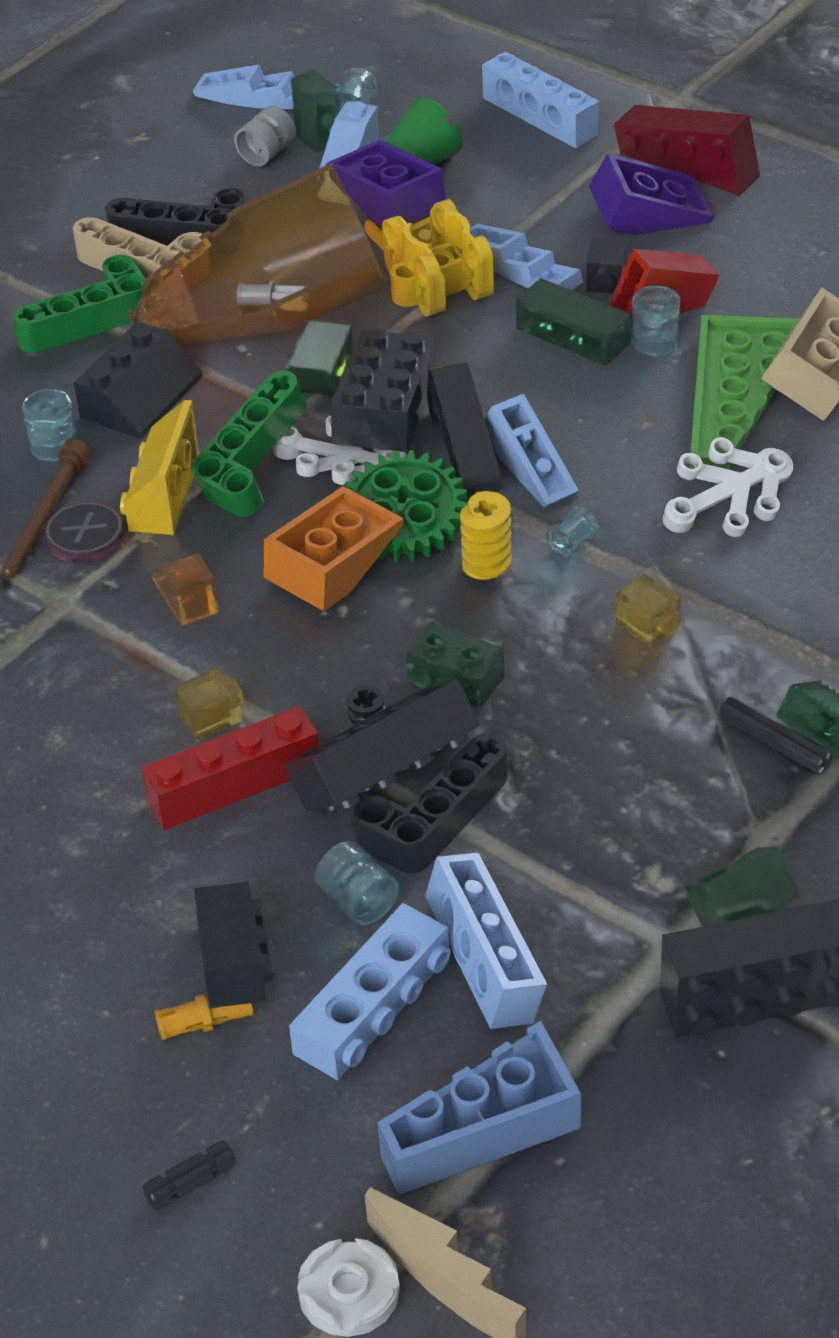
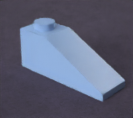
[314,101,380,195]
[485,393,579,508]

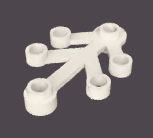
[273,416,407,485]
[663,437,793,537]

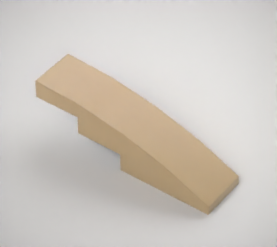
[365,1187,527,1338]

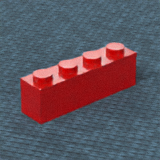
[141,706,319,831]

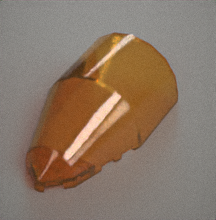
[128,163,387,346]

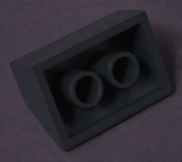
[74,321,203,439]

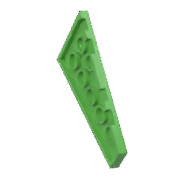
[690,315,799,470]

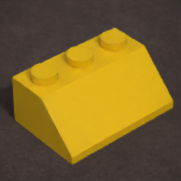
[120,400,199,535]

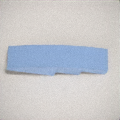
[193,64,330,109]
[471,224,583,298]

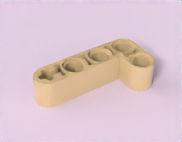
[73,217,211,297]

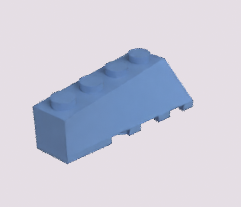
[377,1020,581,1195]

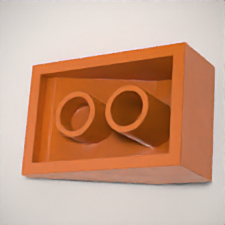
[264,486,404,611]

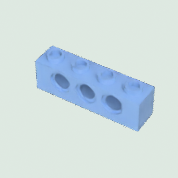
[482,52,599,148]
[425,853,547,1029]
[289,903,451,1081]

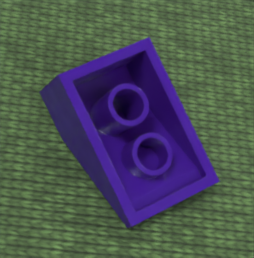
[326,140,446,227]
[589,153,714,235]

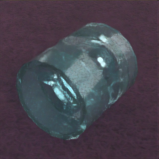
[326,68,379,122]
[632,286,680,356]
[22,389,78,461]
[314,841,399,926]

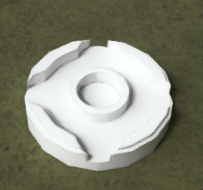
[297,1238,400,1337]

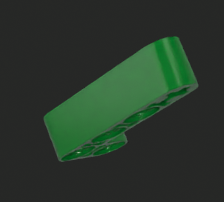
[13,255,150,353]
[191,370,307,517]

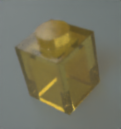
[615,574,681,647]
[174,667,244,741]

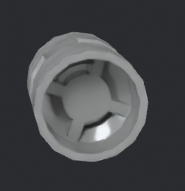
[234,106,296,167]

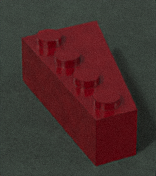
[614,105,760,196]

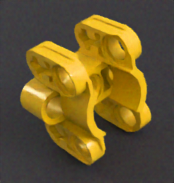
[382,199,494,317]

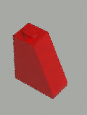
[606,248,720,330]

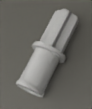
[237,281,310,310]

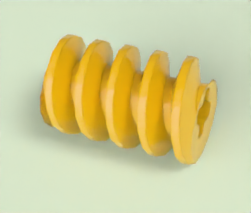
[460,491,512,580]

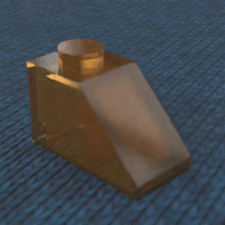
[151,553,219,626]

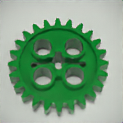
[344,450,467,562]

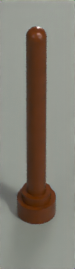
[2,439,92,578]

